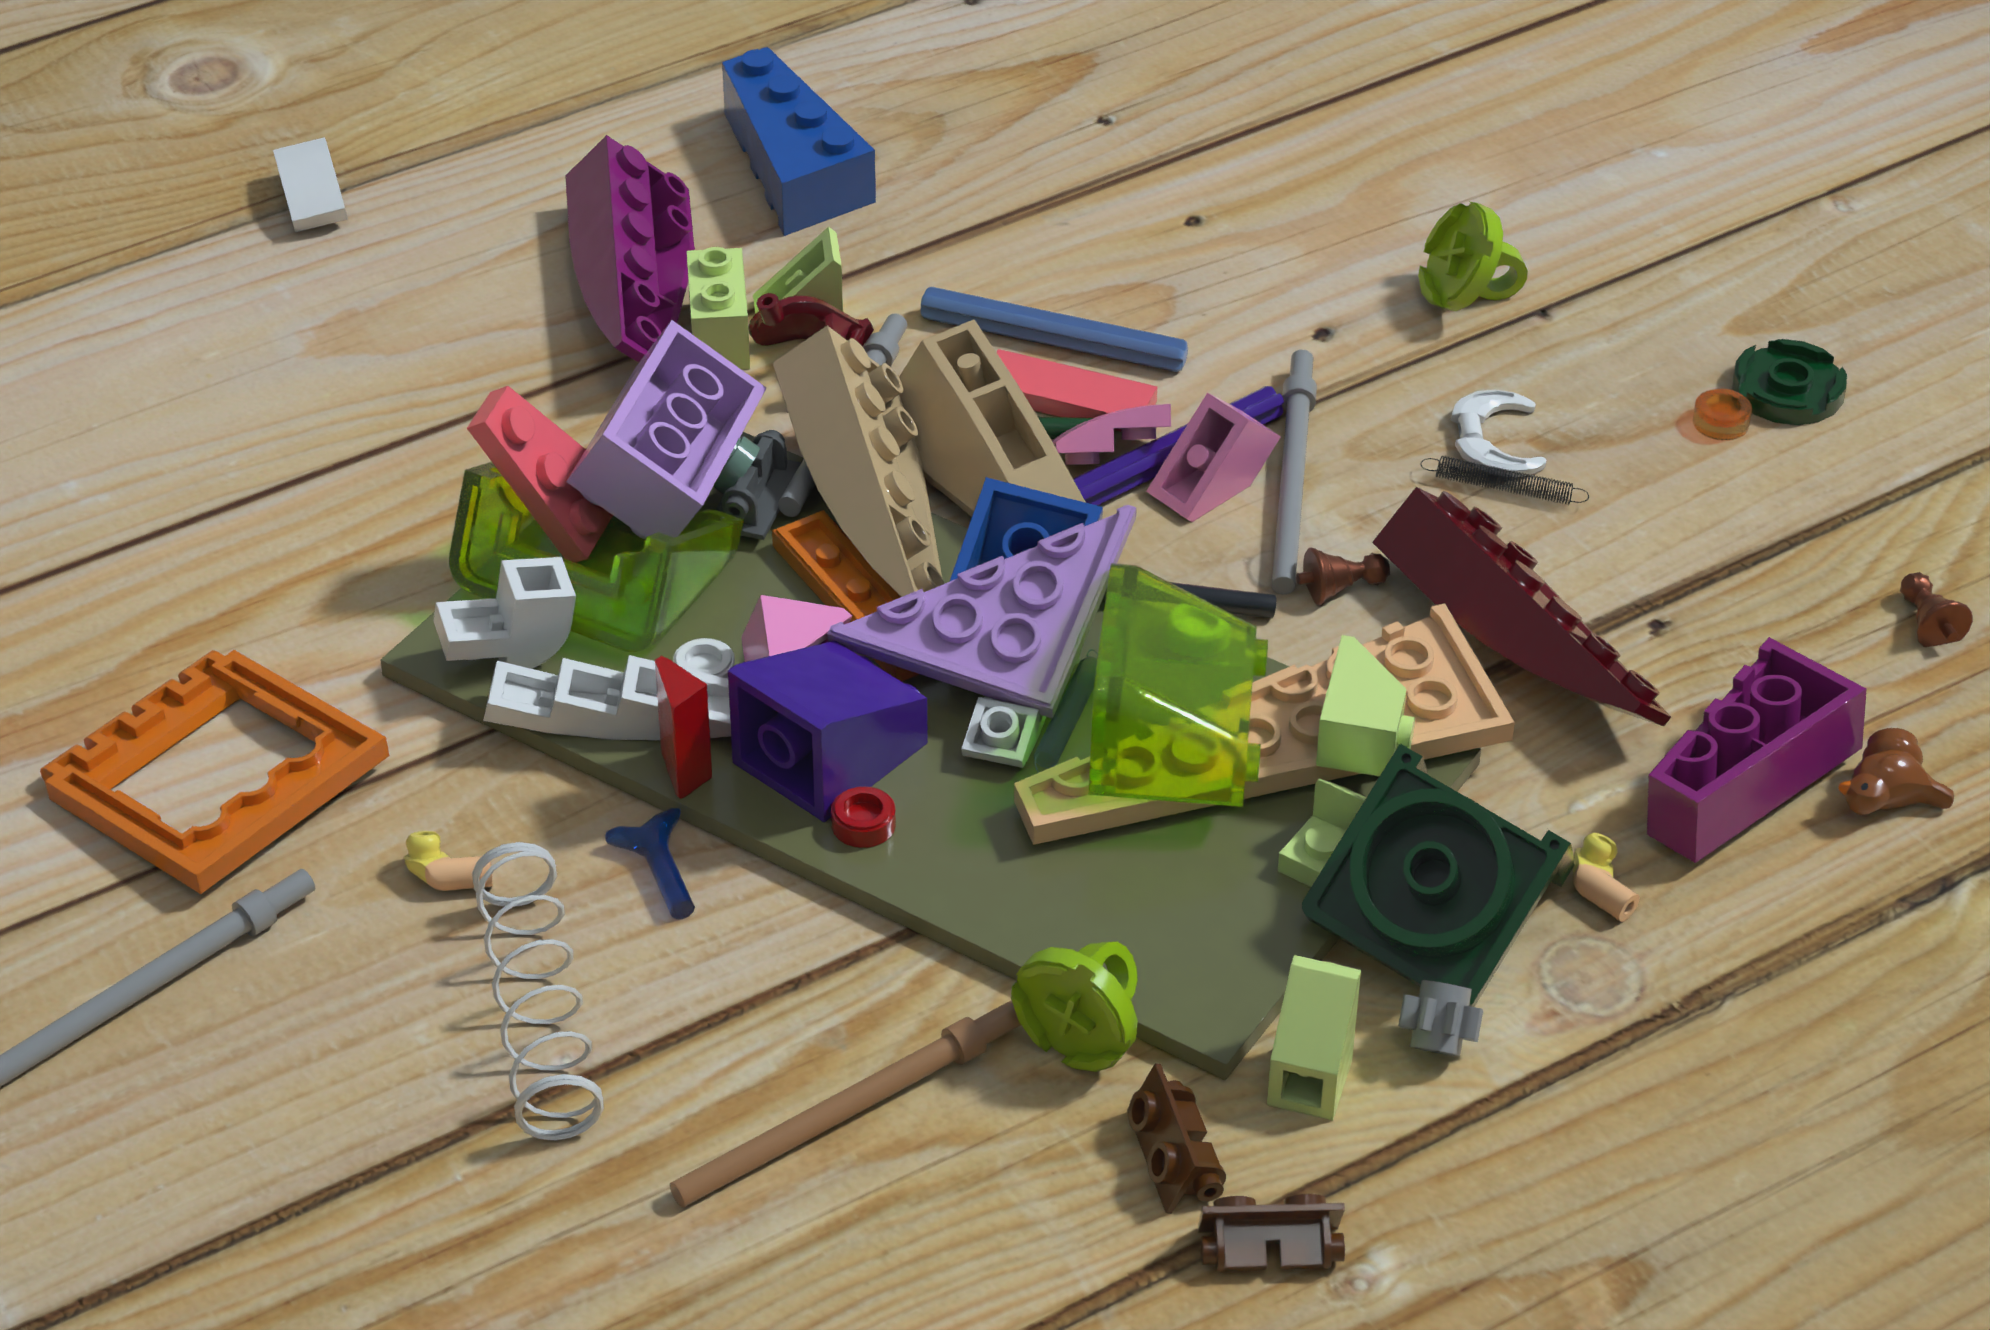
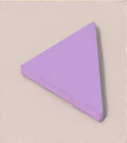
[827,505,1136,719]

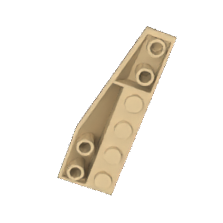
[899,319,1117,567]
[773,325,945,597]

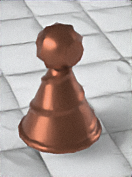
[1296,547,1390,606]
[1900,572,1973,647]

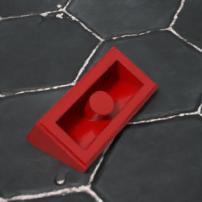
[655,655,712,799]

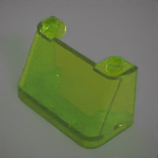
[449,462,744,653]
[1088,563,1268,807]

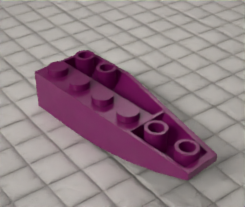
[565,135,695,363]

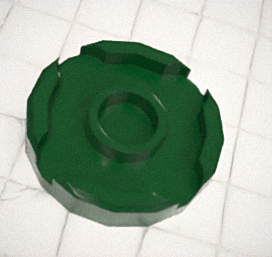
[1732,339,1847,425]

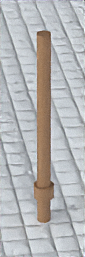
[670,1000,1021,1208]

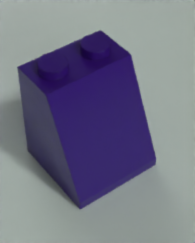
[728,641,928,822]

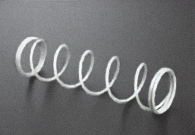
[472,842,604,1141]

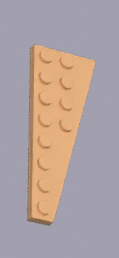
[1014,603,1515,845]

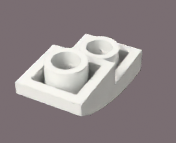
[273,137,348,232]
[961,696,1047,768]

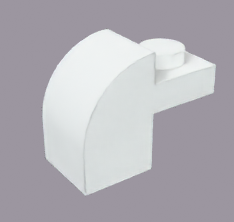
[433,557,576,669]

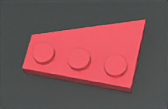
[467,386,613,565]

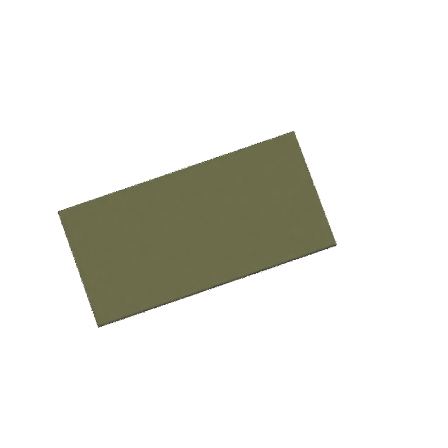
[380,432,1481,1080]

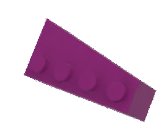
[1647,637,1867,863]

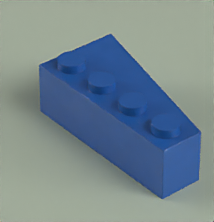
[722,47,876,236]

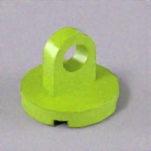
[1418,201,1528,311]
[1011,942,1138,1072]

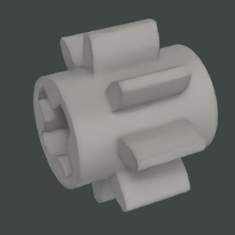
[1398,980,1483,1056]

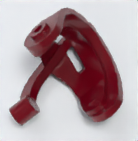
[748,293,874,347]

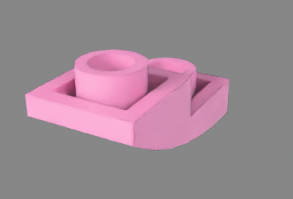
[1052,404,1171,465]

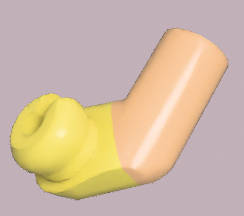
[404,831,493,891]
[1573,833,1640,922]

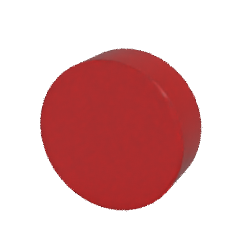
[831,787,896,848]

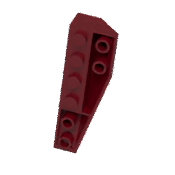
[1372,487,1671,727]

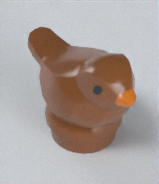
[1838,728,1954,815]

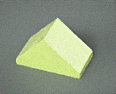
[753,227,843,314]

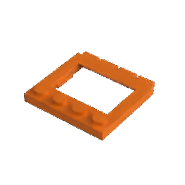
[40,650,390,894]

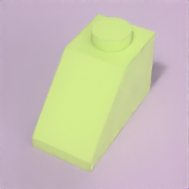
[1316,635,1415,776]

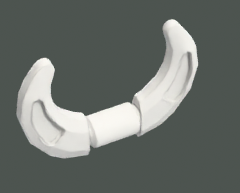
[1451,389,1547,477]

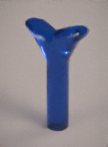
[605,808,695,919]

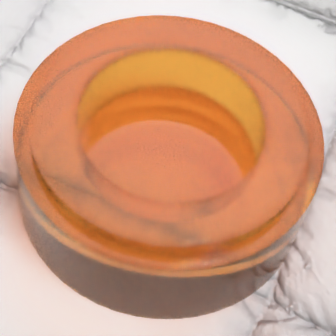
[1692,389,1752,440]

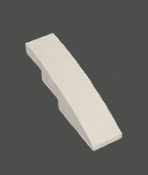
[483,655,731,740]

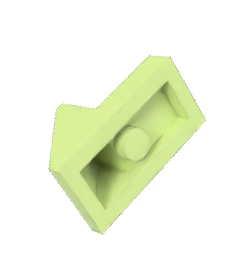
[1278,778,1367,887]

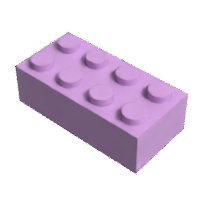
[566,320,766,552]

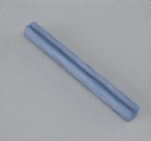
[921,287,1188,372]

